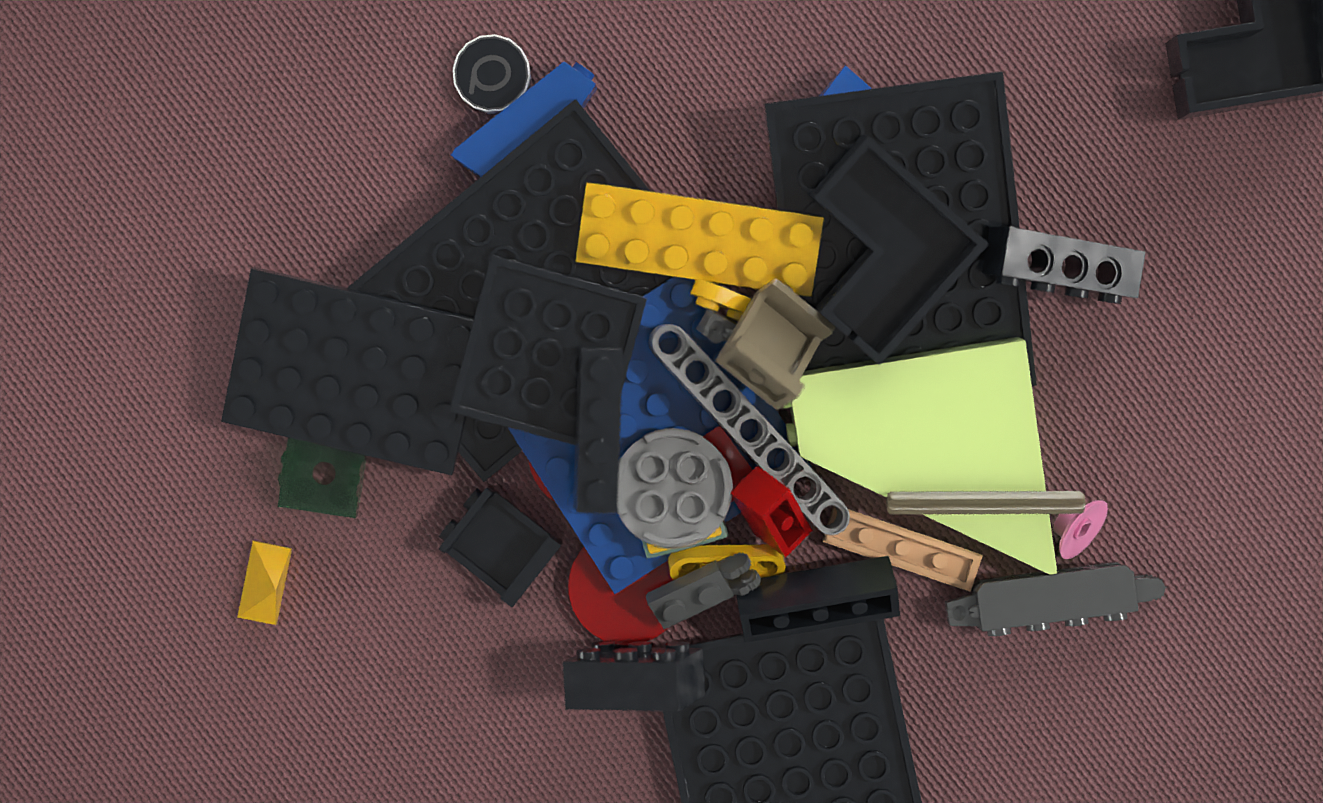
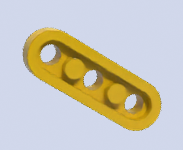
[690,279,751,321]
[668,544,786,580]

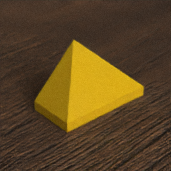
[237,541,292,625]

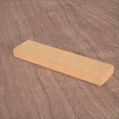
[822,506,983,592]

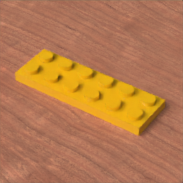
[576,182,824,297]

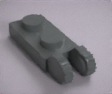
[645,552,761,629]

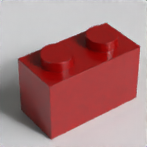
[730,465,813,558]

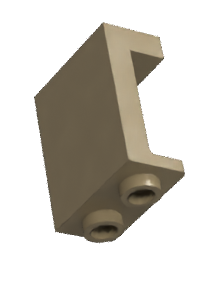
[715,279,835,410]

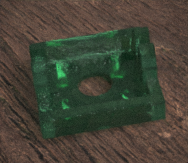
[277,438,367,518]

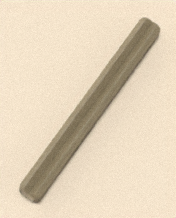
[886,491,1085,515]

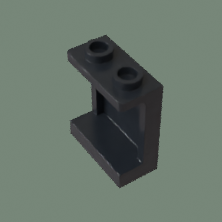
[438,486,563,608]

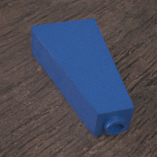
[451,62,597,177]

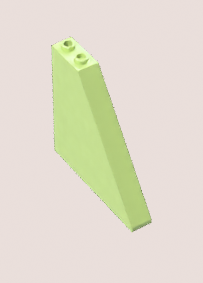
[783,337,1057,575]

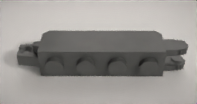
[945,562,1167,636]

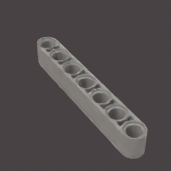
[648,324,850,535]

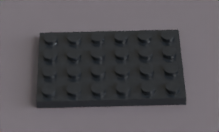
[221,267,474,475]

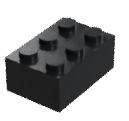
[563,641,705,712]

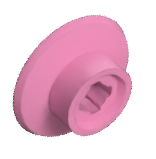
[1053,500,1108,559]

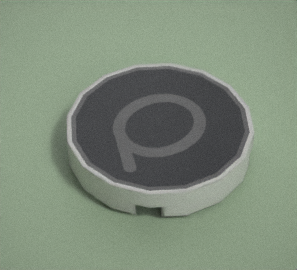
[452,34,531,114]

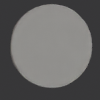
[617,428,733,549]

